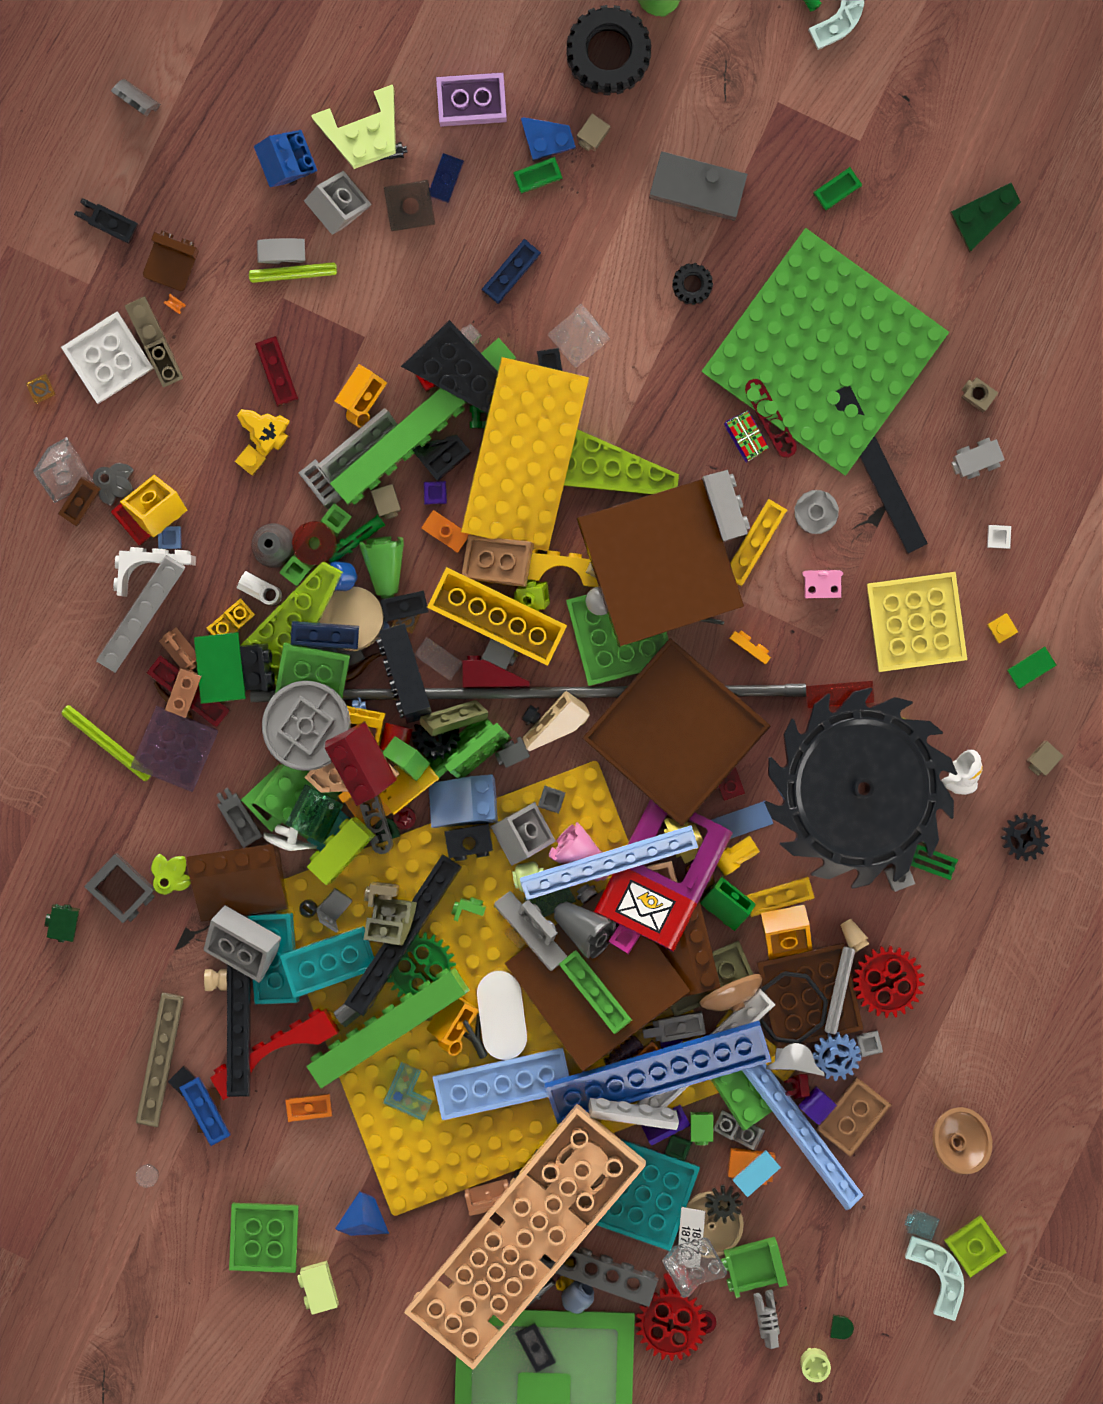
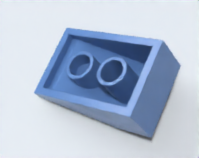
[429,775,498,828]

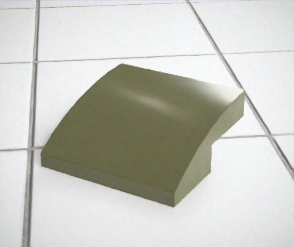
[363,896,417,945]

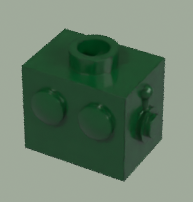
[44,904,80,942]

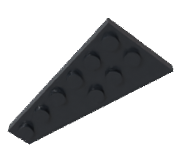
[401,320,498,413]

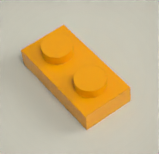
[729,630,771,665]

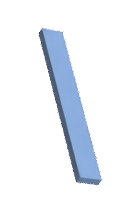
[520,826,698,900]
[742,1063,864,1210]

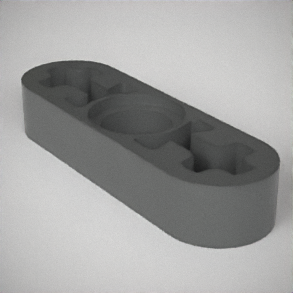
[360,795,393,854]

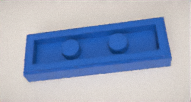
[179,1076,231,1146]

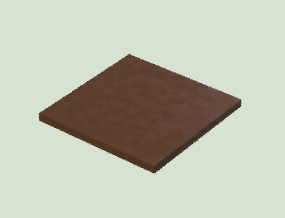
[577,479,744,647]
[582,638,771,827]
[505,889,691,1072]

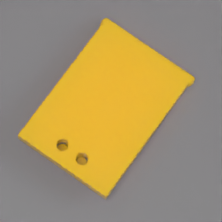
[379,749,439,814]

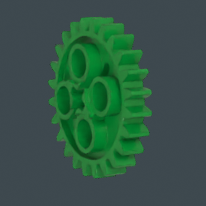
[387,932,457,997]

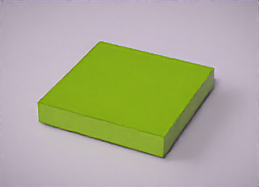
[944,1215,1007,1278]

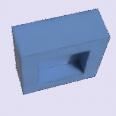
[158,526,182,549]

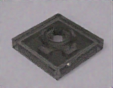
[384,180,436,232]

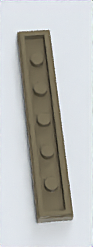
[136,992,184,1127]

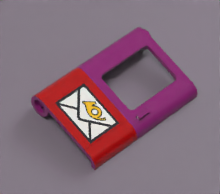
[594,799,733,952]

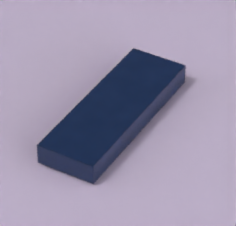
[481,239,541,304]
[291,621,359,649]

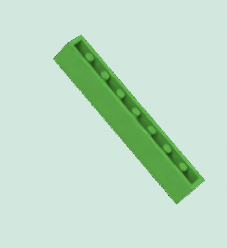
[306,968,470,1088]

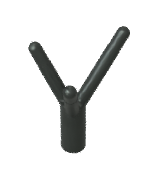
[463,1013,488,1059]

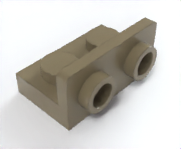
[364,882,399,907]

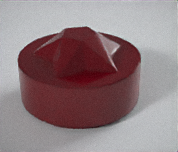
[394,807,416,829]

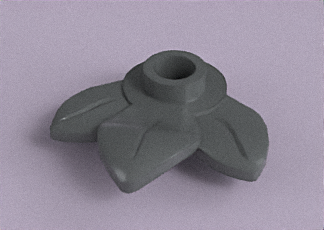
[93,463,134,506]

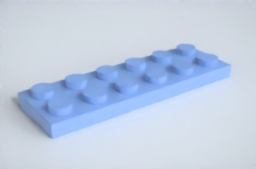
[433,1047,569,1120]

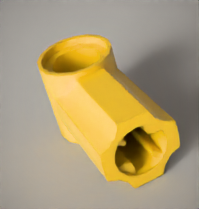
[717,836,760,876]

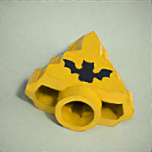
[237,409,290,457]

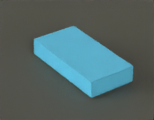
[732,1150,781,1197]

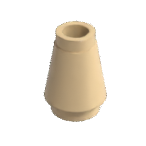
[840,919,869,953]

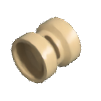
[204,969,227,991]

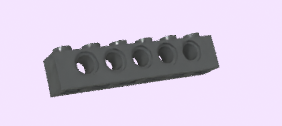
[540,1247,659,1307]

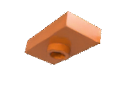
[421,510,470,553]
[285,1093,333,1122]

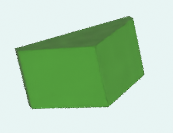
[383,736,430,781]

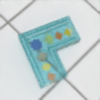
[383,1062,433,1121]

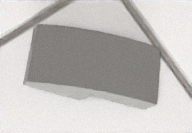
[257,238,305,264]
[713,1110,765,1150]

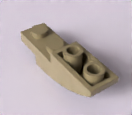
[125,296,183,388]

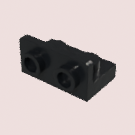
[240,643,275,691]

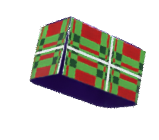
[724,411,769,463]

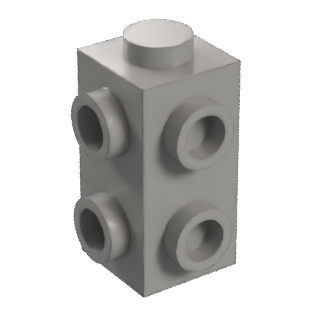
[951,438,1005,480]

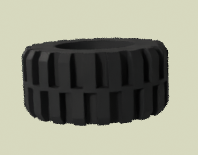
[566,5,652,95]

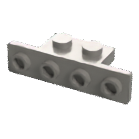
[494,891,567,971]

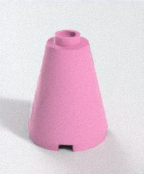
[549,822,609,882]

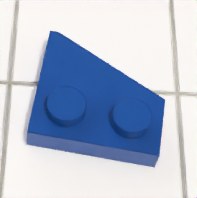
[521,117,576,161]

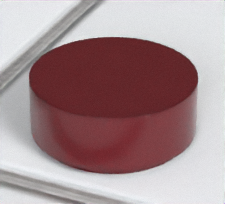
[700,1310,717,1334]

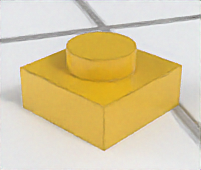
[235,444,266,476]
[987,613,1018,644]

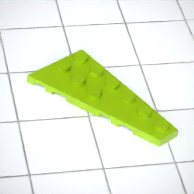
[564,429,679,495]
[240,562,343,685]

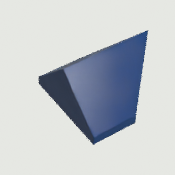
[335,1191,389,1236]

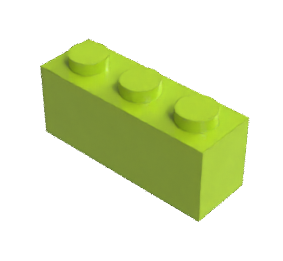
[307,817,375,885]

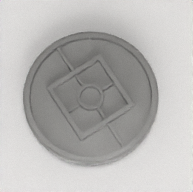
[262,681,351,771]

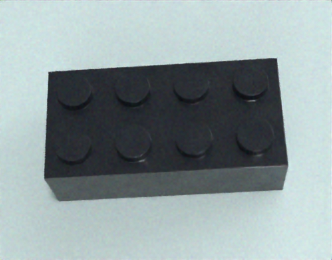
[377,623,432,724]

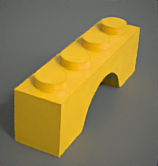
[528,549,599,587]

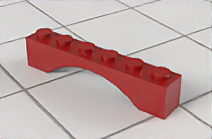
[210,1008,340,1100]

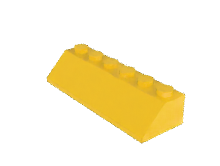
[427,567,567,666]

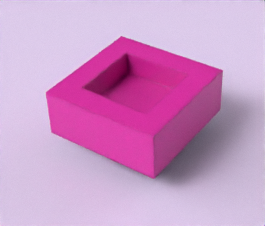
[609,924,640,954]

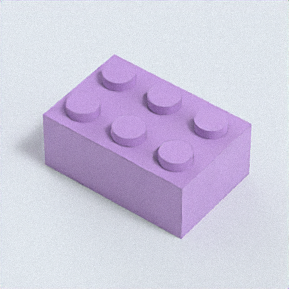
[436,73,507,127]

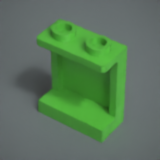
[721,1237,788,1298]

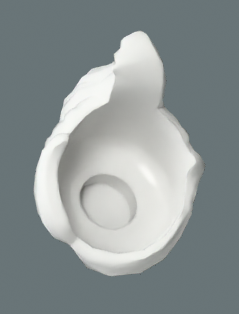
[941,750,983,795]

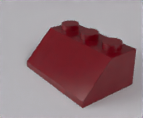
[325,721,397,806]

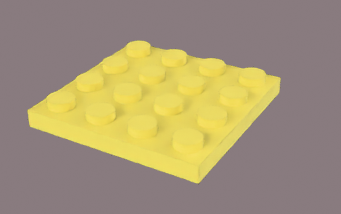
[866,572,967,672]

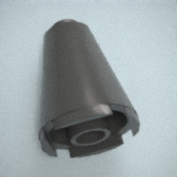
[251,523,296,568]
[554,901,616,959]

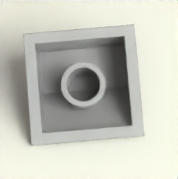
[304,171,372,235]
[490,802,556,866]

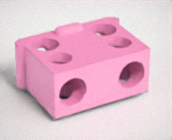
[802,570,843,598]

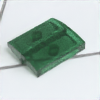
[285,784,343,844]

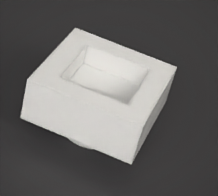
[987,525,1011,549]

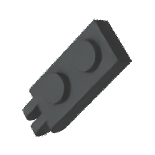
[216,788,263,848]

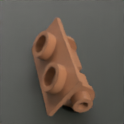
[159,627,197,671]
[165,668,201,718]

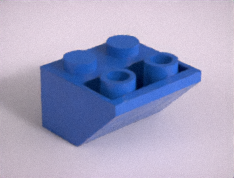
[254,130,317,187]

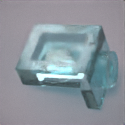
[904,1209,940,1241]

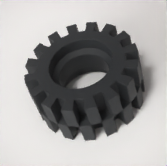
[672,263,713,305]

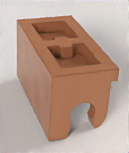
[465,1178,509,1216]

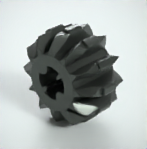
[705,1185,743,1224]

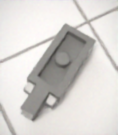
[642,1011,706,1042]

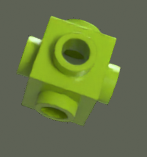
[514,580,550,611]

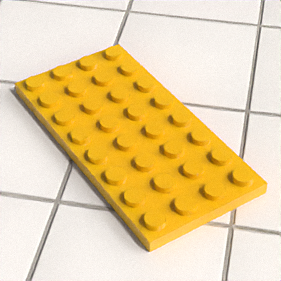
[461,357,589,551]

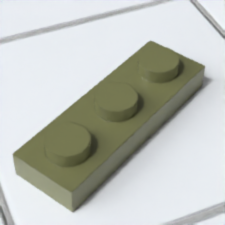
[420,700,488,736]

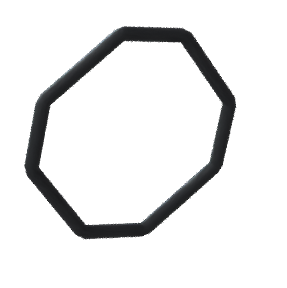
[759,971,828,1044]

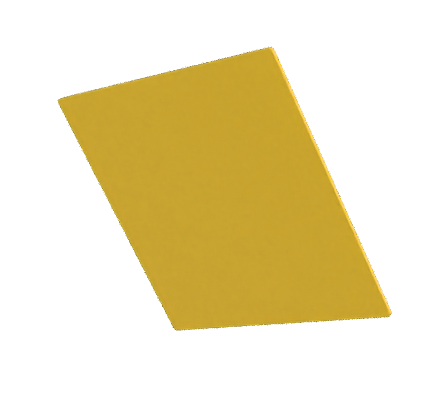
[276,761,719,1216]

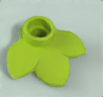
[151,854,191,895]

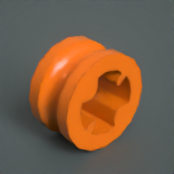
[163,294,186,314]

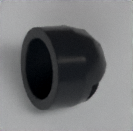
[299,900,318,918]

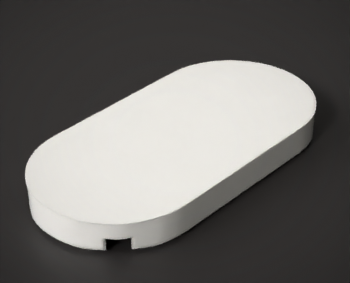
[477,971,527,1060]

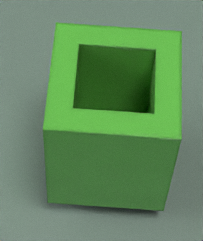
[690,1112,713,1145]

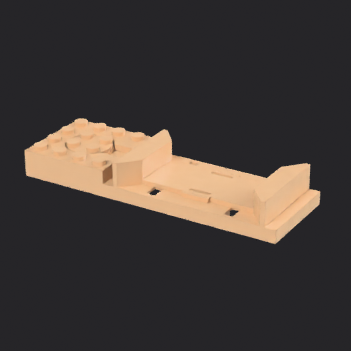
[404,1104,646,1370]

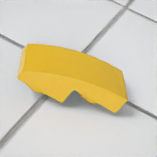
[206,598,255,635]

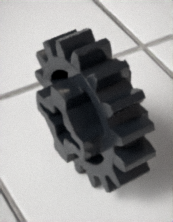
[412,724,461,761]
[1000,813,1050,861]

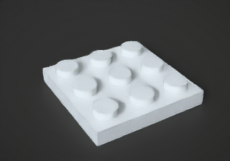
[61,311,154,404]

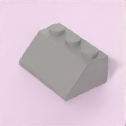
[702,470,750,542]
[203,906,281,983]

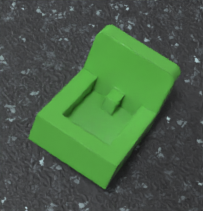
[451,897,487,921]

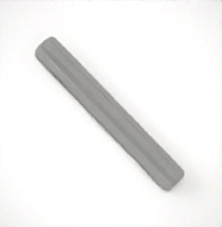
[825,947,855,1034]

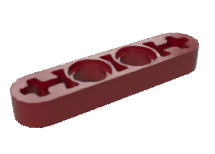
[745,379,797,458]

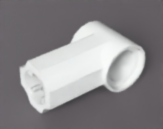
[237,571,282,606]

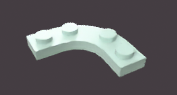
[808,0,864,50]
[905,1236,964,1321]

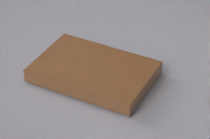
[462,535,534,587]
[815,1077,892,1157]

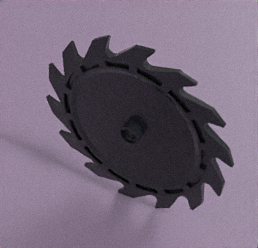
[764,687,958,889]

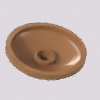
[699,974,762,1012]
[932,1107,992,1175]

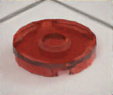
[292,521,337,565]

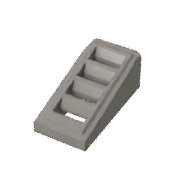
[299,459,342,509]

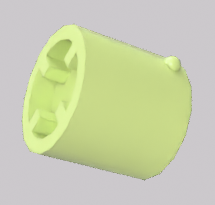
[800,1348,831,1382]

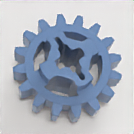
[812,1032,861,1081]

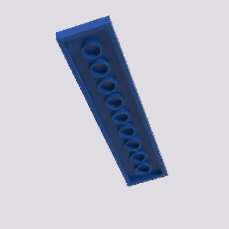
[545,1021,772,1124]

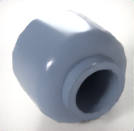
[561,1281,594,1314]

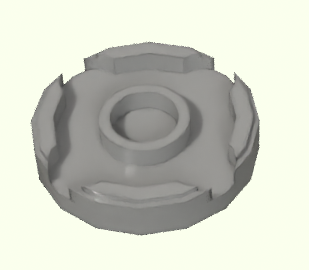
[794,490,839,534]

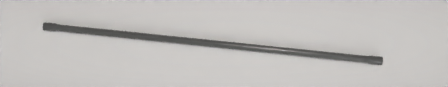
[250,683,806,702]

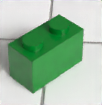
[700,876,756,931]

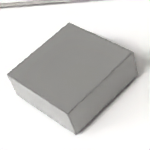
[856,1030,883,1057]

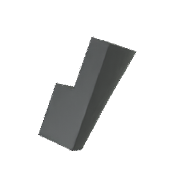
[111,79,161,116]

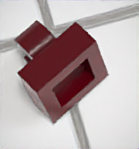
[784,1074,810,1099]

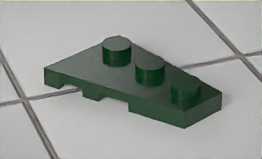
[950,183,1021,253]

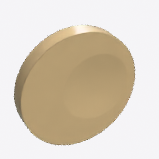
[319,587,384,651]
[679,1191,744,1257]

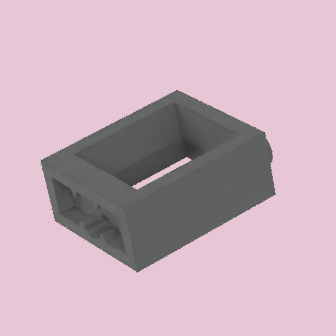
[84,853,155,923]

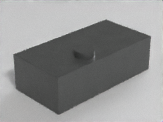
[649,151,748,221]

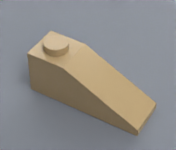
[522,691,590,751]

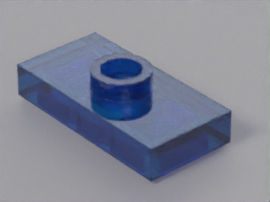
[428,153,464,204]

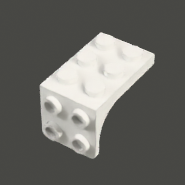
[113,547,196,597]

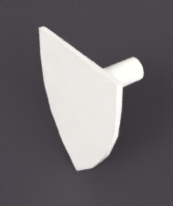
[263,818,317,851]

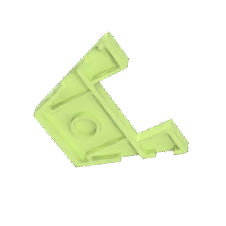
[311,85,396,169]

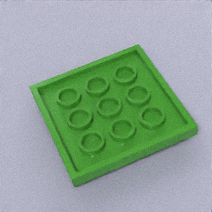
[566,595,668,686]

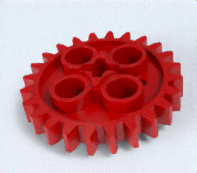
[852,945,925,1018]
[635,1287,708,1361]

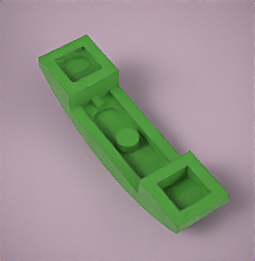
[279,503,352,587]

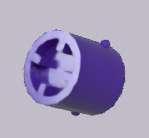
[798,1086,837,1125]

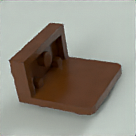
[143,230,199,291]

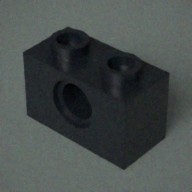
[444,823,493,861]

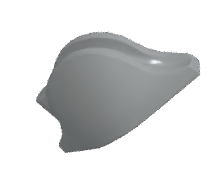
[766,1043,825,1076]

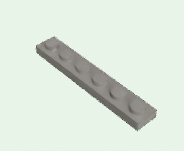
[97,555,185,673]

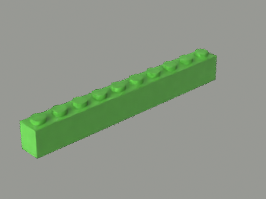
[330,338,516,505]

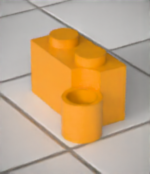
[334,364,387,428]
[426,997,479,1056]

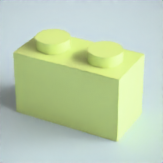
[298,1261,339,1314]

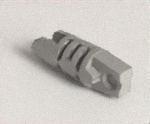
[753,1289,780,1349]

